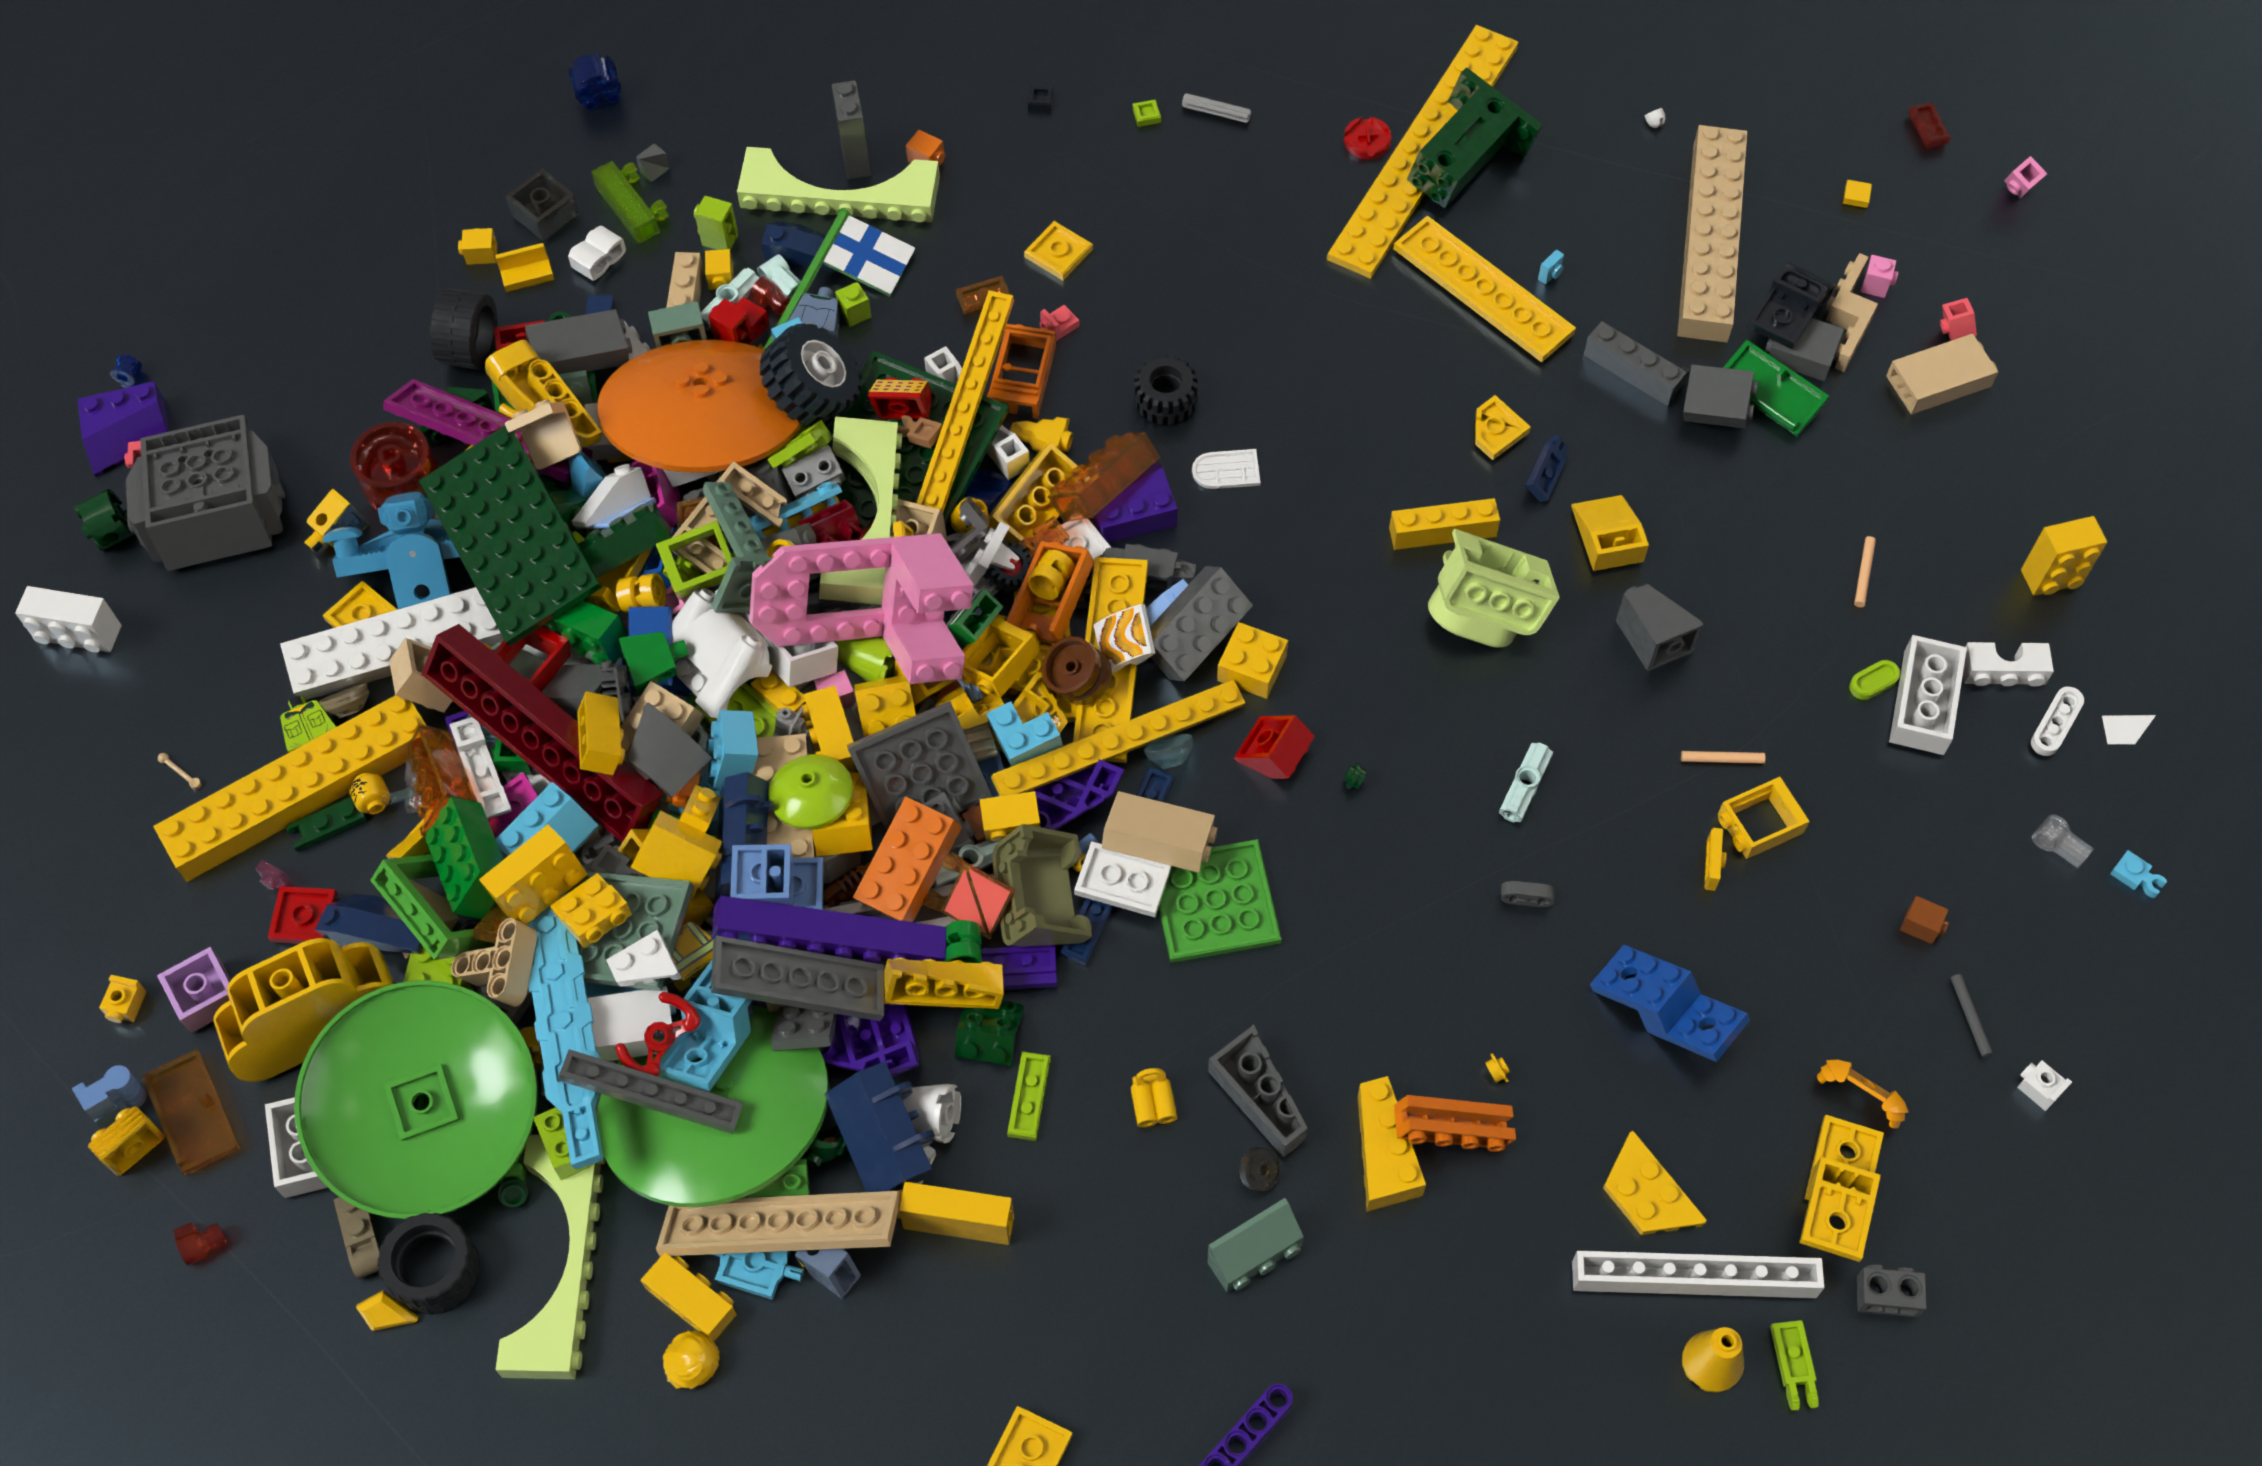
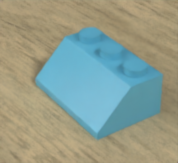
[495,782,600,858]

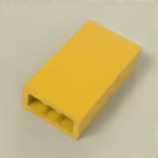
[898,1182,1014,1245]

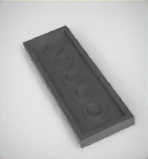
[711,936,884,1021]

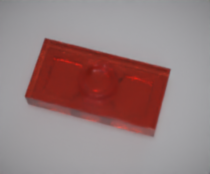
[1908,102,1951,148]

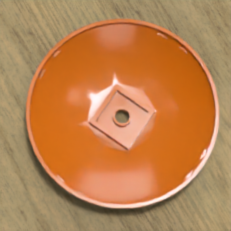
[597,340,802,473]

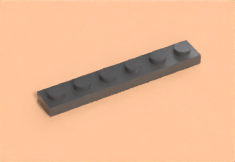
[558,1049,743,1134]

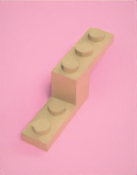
[1825,253,1878,372]

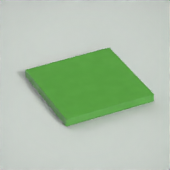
[1159,839,1282,963]

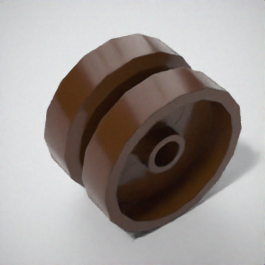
[1042,636,1112,705]

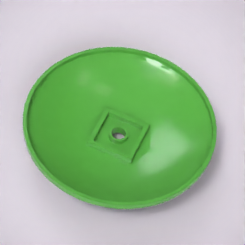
[294,980,538,1220]
[597,1005,829,1207]

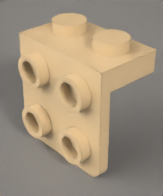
[505,399,582,470]

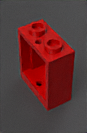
[494,627,572,691]

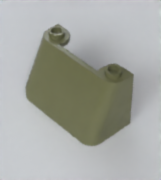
[992,824,1092,947]

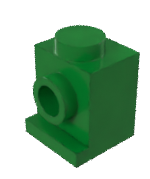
[490,738,533,775]

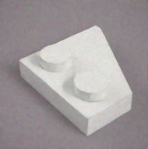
[606,930,682,987]

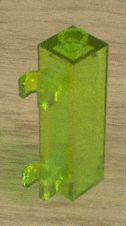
[591,161,669,244]

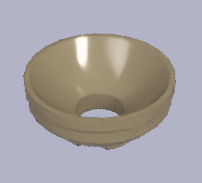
[319,683,370,718]

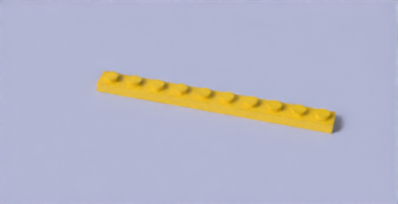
[916,290,1015,512]
[991,679,1245,796]

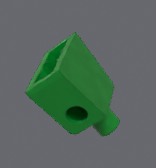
[619,632,689,694]

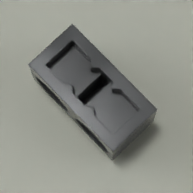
[1857,1265,1926,1318]

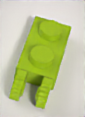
[1770,1320,1819,1411]

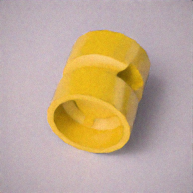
[1027,550,1075,600]
[616,573,666,613]

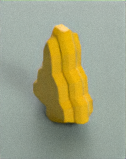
[1010,417,1073,452]

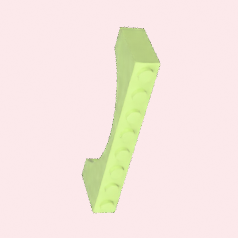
[737,147,940,223]
[819,417,902,605]
[496,1135,606,1379]

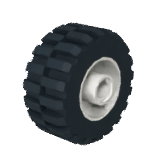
[760,323,862,426]

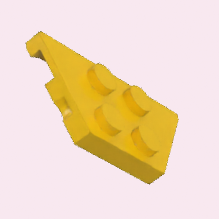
[1603,1131,1707,1235]

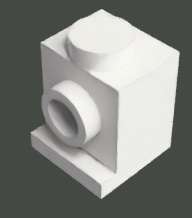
[2017,1060,2072,1111]

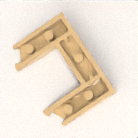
[672,461,787,574]

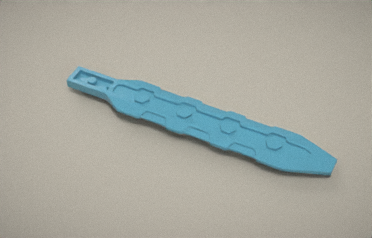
[527,892,604,1170]

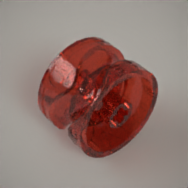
[350,422,438,510]

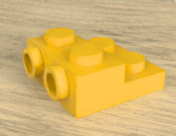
[550,873,632,948]

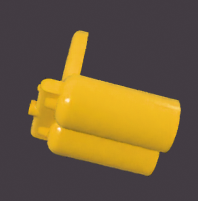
[1131,1068,1178,1127]

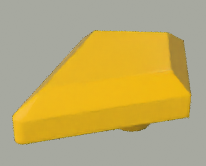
[356,1290,418,1331]

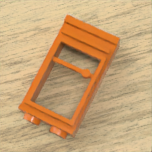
[987,324,1056,419]
[1006,541,1094,644]

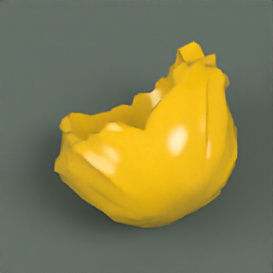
[663,1330,720,1389]

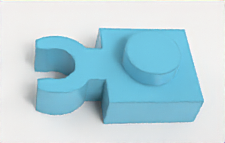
[2110,850,2167,898]

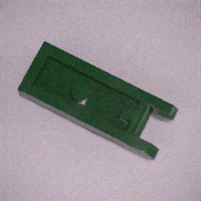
[286,797,367,852]

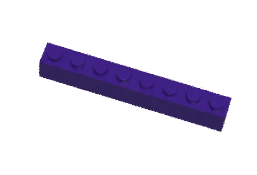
[712,896,946,963]

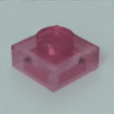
[255,860,292,890]

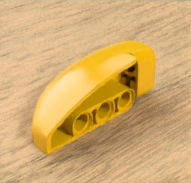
[485,340,602,448]

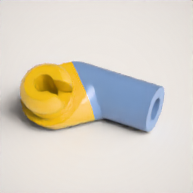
[1072,833,1098,872]

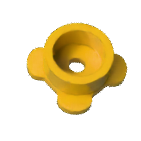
[1485,1053,1510,1083]

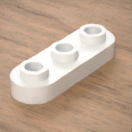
[2031,687,2084,756]

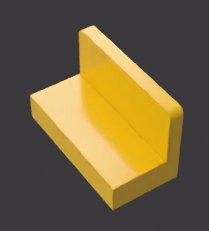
[495,243,555,292]

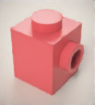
[1940,298,1977,341]

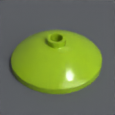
[768,754,853,829]

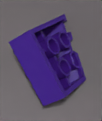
[77,381,169,477]
[1088,461,1178,544]

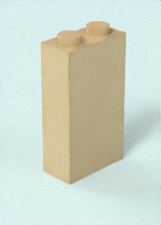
[1886,334,1998,414]
[1102,791,1218,873]

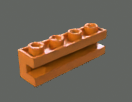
[1394,1095,1516,1152]

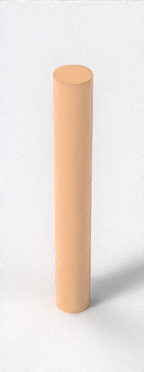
[1854,536,1876,607]
[1681,751,1765,764]

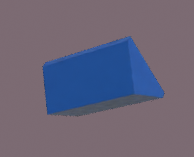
[629,607,672,698]

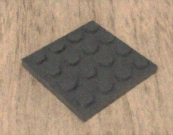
[847,701,993,832]

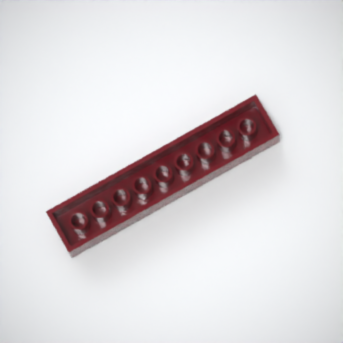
[421,624,663,842]

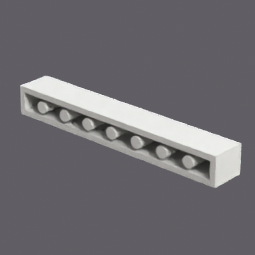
[1572,1251,1824,1298]

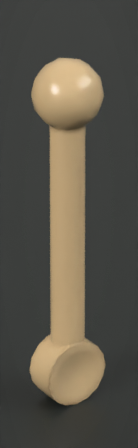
[158,753,202,790]

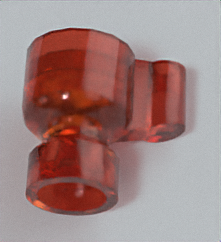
[747,276,790,315]
[173,1222,227,1266]

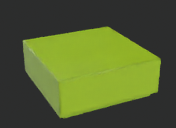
[1133,99,1161,127]

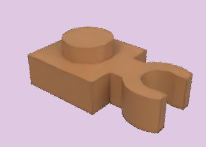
[897,415,943,449]

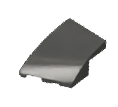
[626,702,712,798]

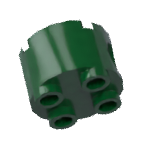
[74,489,135,551]

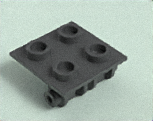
[599,658,633,722]

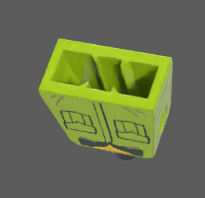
[280,696,336,753]

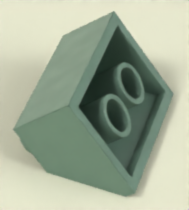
[1207,1198,1304,1292]

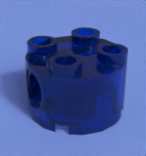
[568,53,622,110]

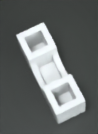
[1963,642,2054,687]

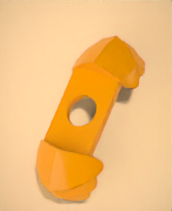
[1817,1059,1909,1128]

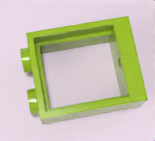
[656,521,736,600]

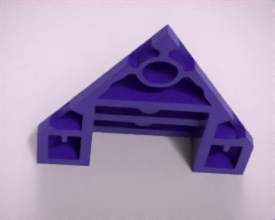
[1026,759,1124,830]
[818,966,920,1077]

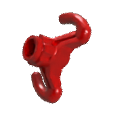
[615,992,701,1076]

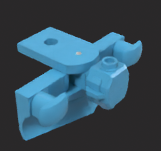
[323,492,460,609]

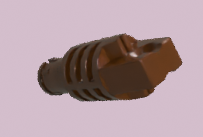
[823,861,871,908]

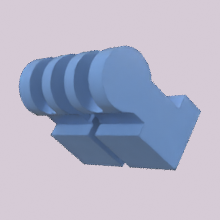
[72,1065,146,1129]

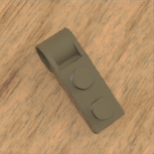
[333,1197,380,1279]

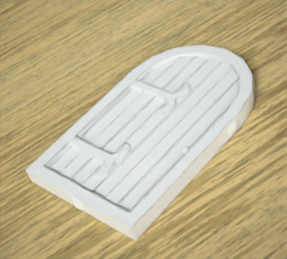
[1192,449,1261,489]

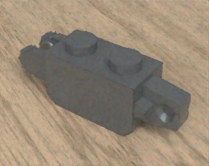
[1103,544,1196,592]

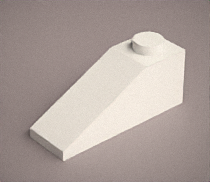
[572,464,651,527]

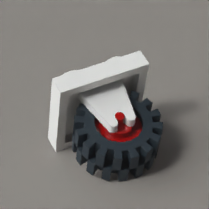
[965,521,1033,593]

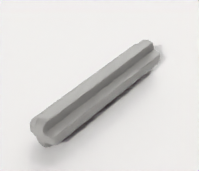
[1182,93,1251,123]

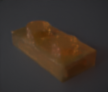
[955,276,1010,314]

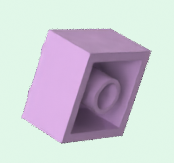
[157,947,231,1033]

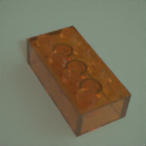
[1047,432,1160,522]

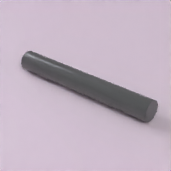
[1951,974,1993,1057]

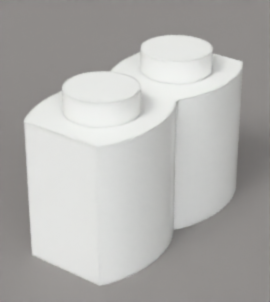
[568,225,626,281]

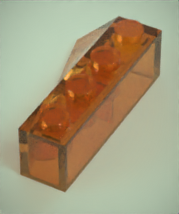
[408,724,477,837]

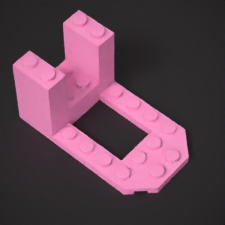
[749,533,974,684]

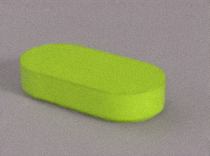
[1849,660,1900,700]

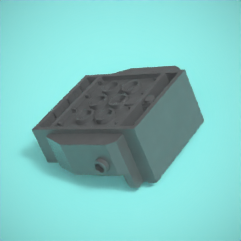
[126,414,285,571]

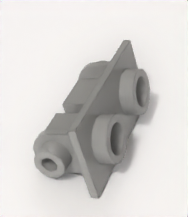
[774,707,805,736]

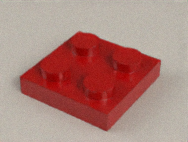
[268,886,338,944]

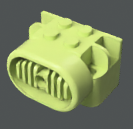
[1428,529,1560,648]

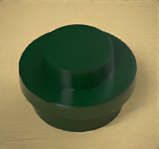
[1343,762,1366,789]
[498,1178,528,1208]

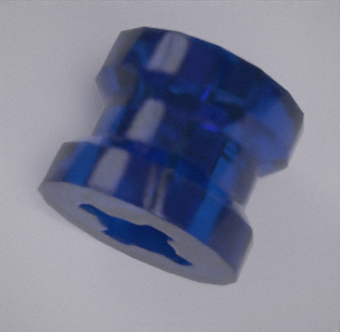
[110,354,142,385]

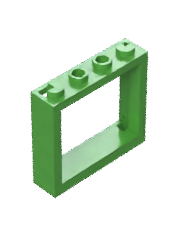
[370,854,509,960]

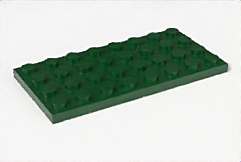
[419,425,603,646]

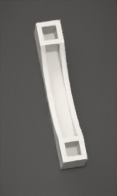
[924,346,1030,480]

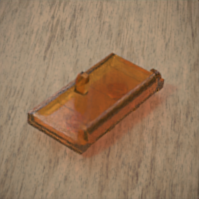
[142,1048,240,1176]

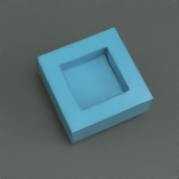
[1538,249,1564,285]

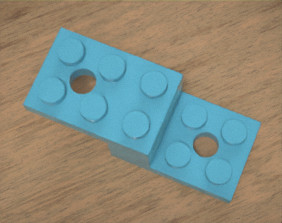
[657,960,752,1092]

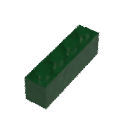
[578,502,671,578]

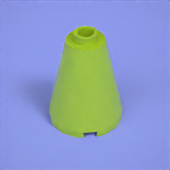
[834,637,895,682]

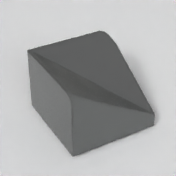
[636,144,670,181]

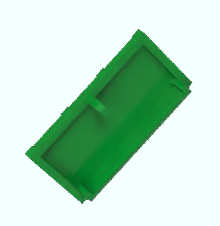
[1723,340,1829,437]

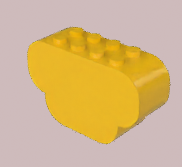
[213,938,394,1082]

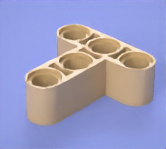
[451,918,537,1007]

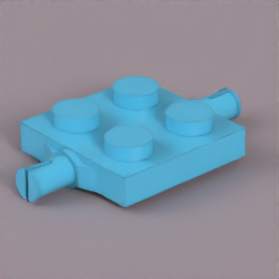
[712,1251,805,1300]

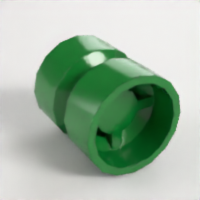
[945,920,982,963]

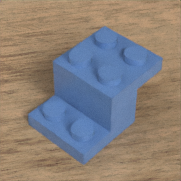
[730,844,824,910]

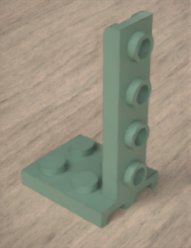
[703,482,774,613]

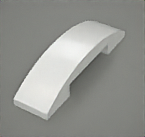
[449,717,511,819]

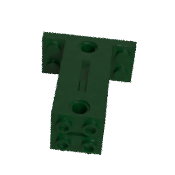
[1407,67,1543,208]

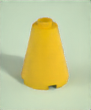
[1682,1327,1744,1393]

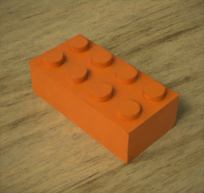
[853,796,962,922]

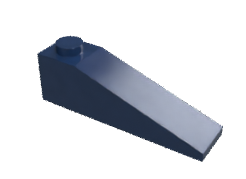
[762,221,837,271]
[315,894,423,954]

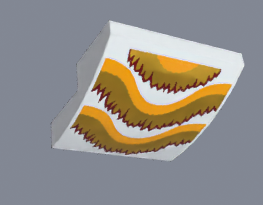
[1094,604,1155,674]

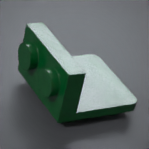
[955,1001,1024,1066]

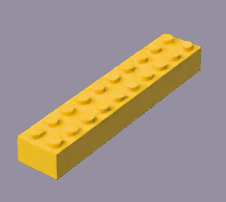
[153,695,437,882]

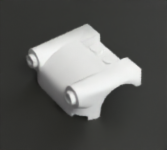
[672,588,773,718]

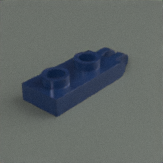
[1525,435,1568,502]

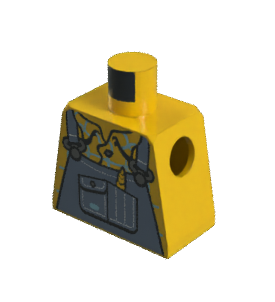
[304,489,369,553]

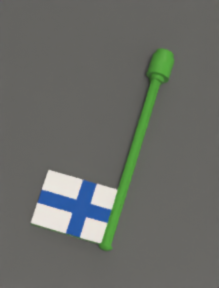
[763,208,915,350]

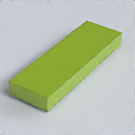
[1007,1052,1051,1141]

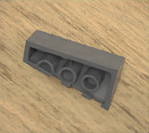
[1584,321,1691,406]
[1208,1025,1308,1158]

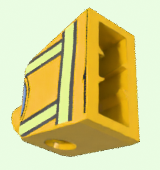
[672,922,714,992]

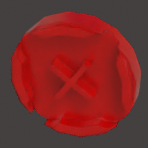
[1344,117,1392,159]

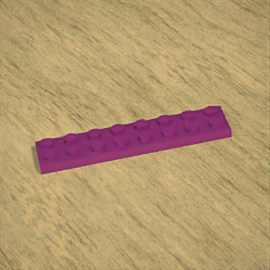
[383,379,593,482]

